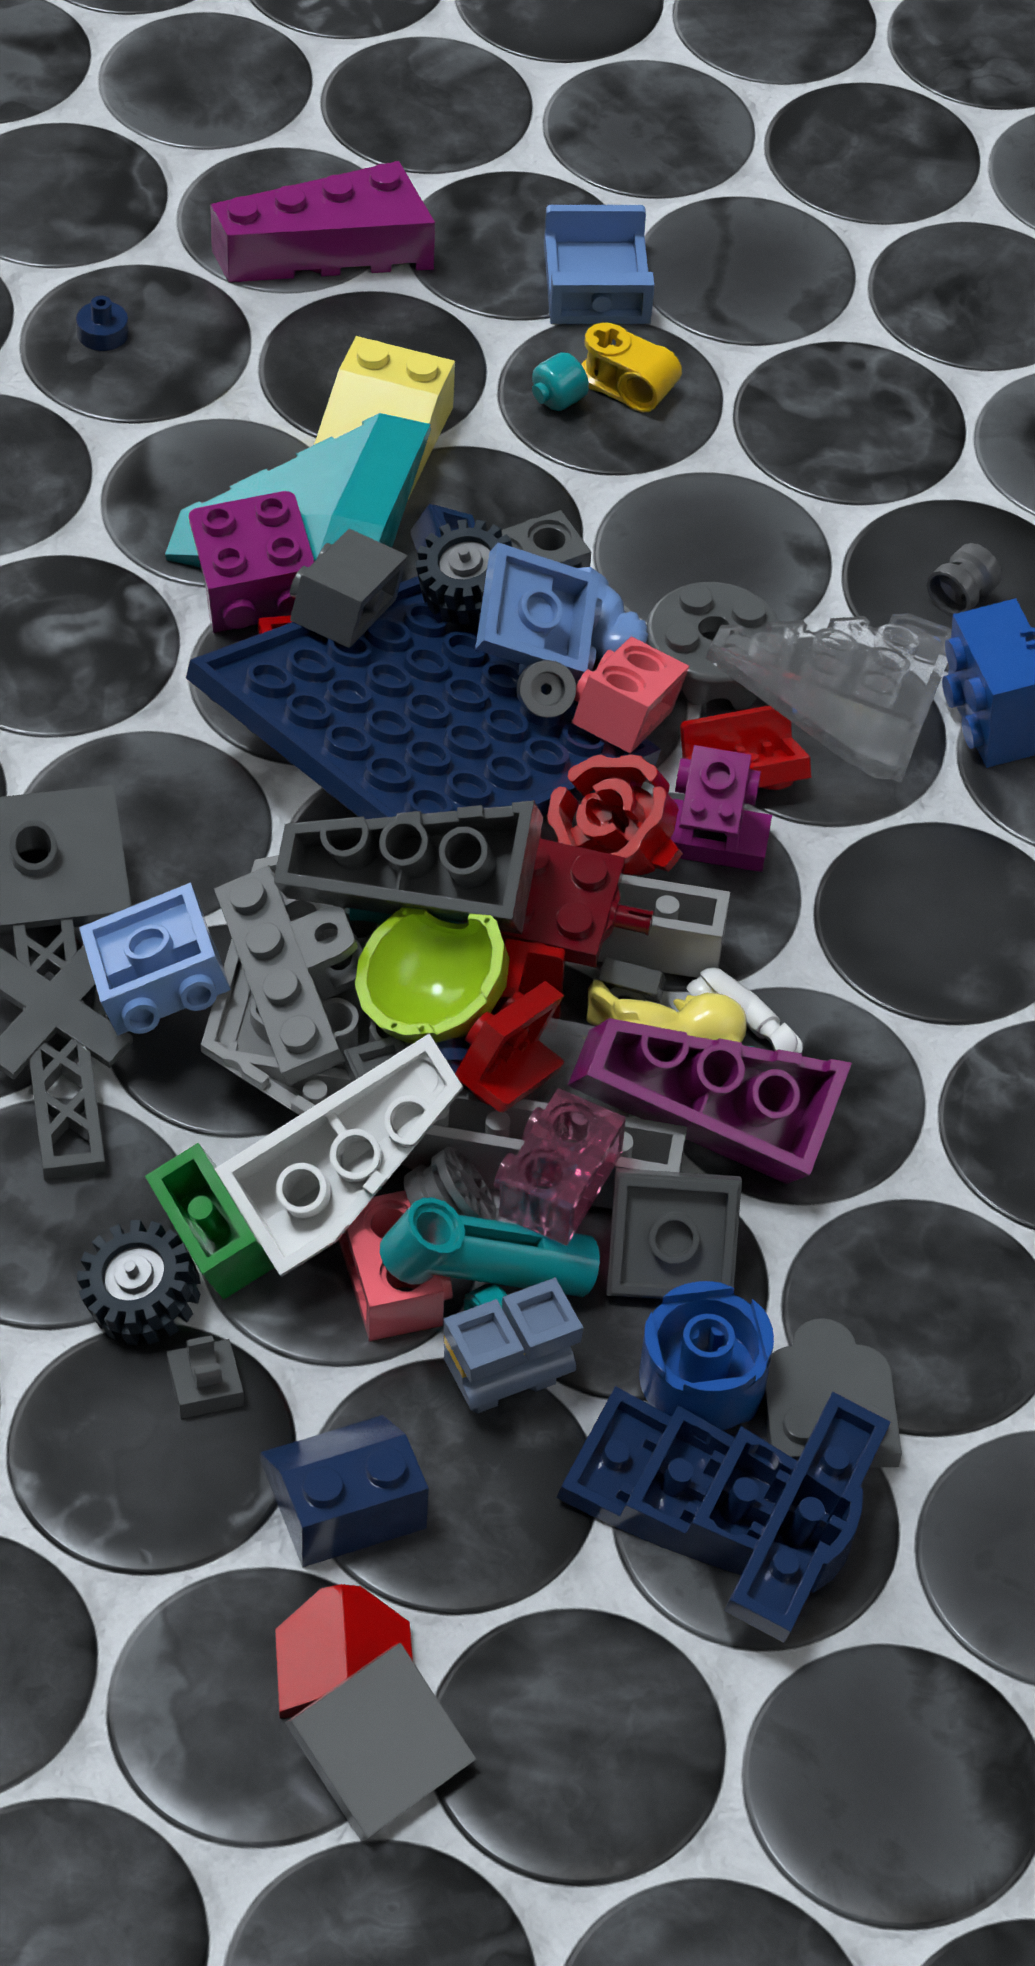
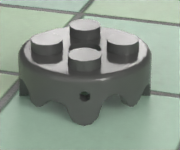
[646,582,783,710]

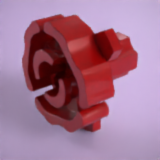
[547,754,683,876]

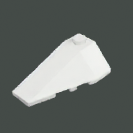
[215,1034,463,1277]

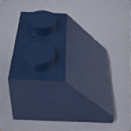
[260,1415,429,1568]

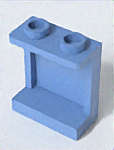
[544,205,654,324]

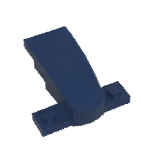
[556,1386,891,1643]

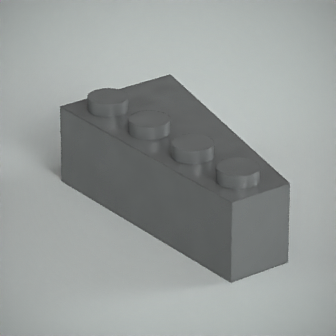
[273,800,543,935]

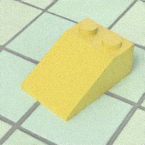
[314,336,455,499]

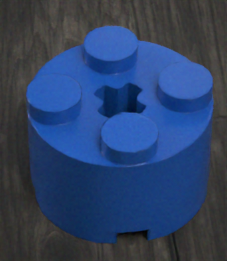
[639,1281,774,1430]

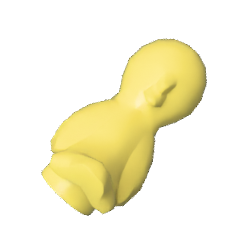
[587,979,747,1042]

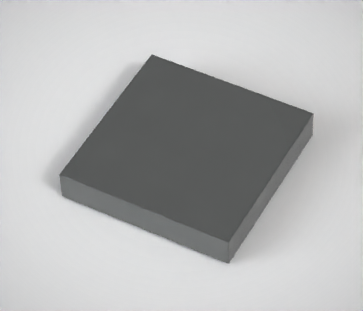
[606,1168,742,1299]
[285,1643,476,1840]

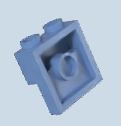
[475,543,602,683]
[79,883,231,1036]

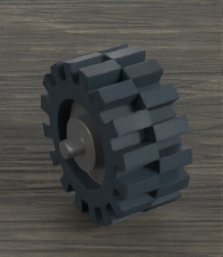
[416,519,512,625]
[77,1220,201,1345]

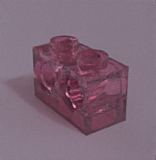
[494,1088,626,1246]

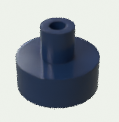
[76,296,128,351]

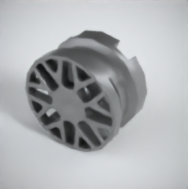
[404,1147,496,1220]

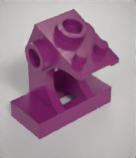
[671,745,772,872]

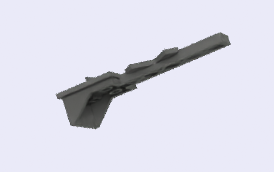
[0,785,133,1180]

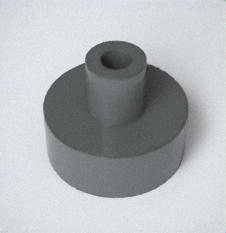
[517,660,576,718]

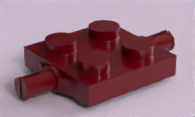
[500,838,654,968]

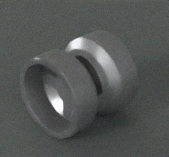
[926,543,1002,616]

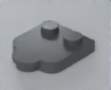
[763,1318,902,1468]

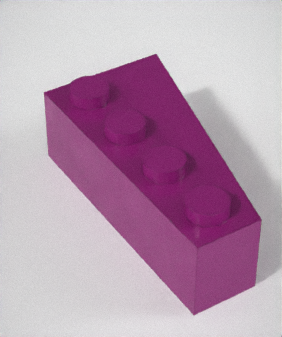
[210,161,435,282]
[567,1018,852,1184]

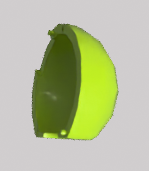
[355,907,509,1043]

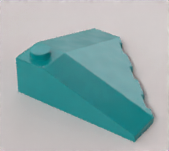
[165,413,431,568]

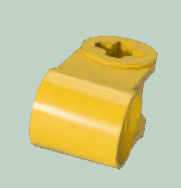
[581,323,682,412]

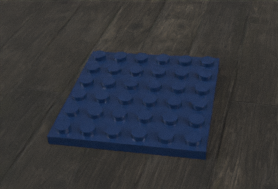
[186,576,661,819]

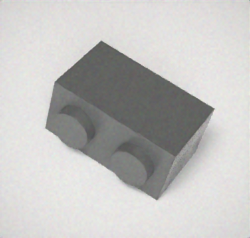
[290,528,408,648]

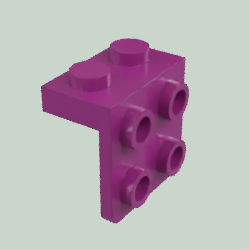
[189,491,314,633]

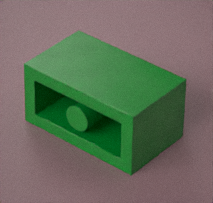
[145,1142,275,1300]

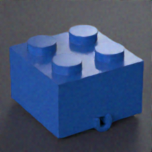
[942,598,1035,768]

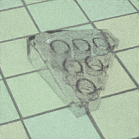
[706,613,952,783]

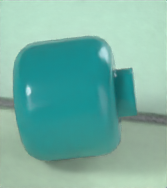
[532,352,589,411]

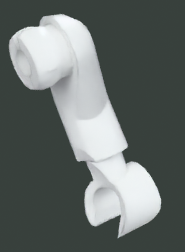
[686,967,803,1053]

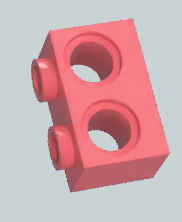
[571,636,690,754]
[339,1190,453,1341]

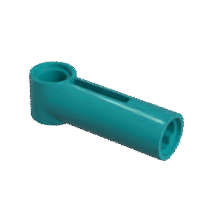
[379,1197,600,1297]

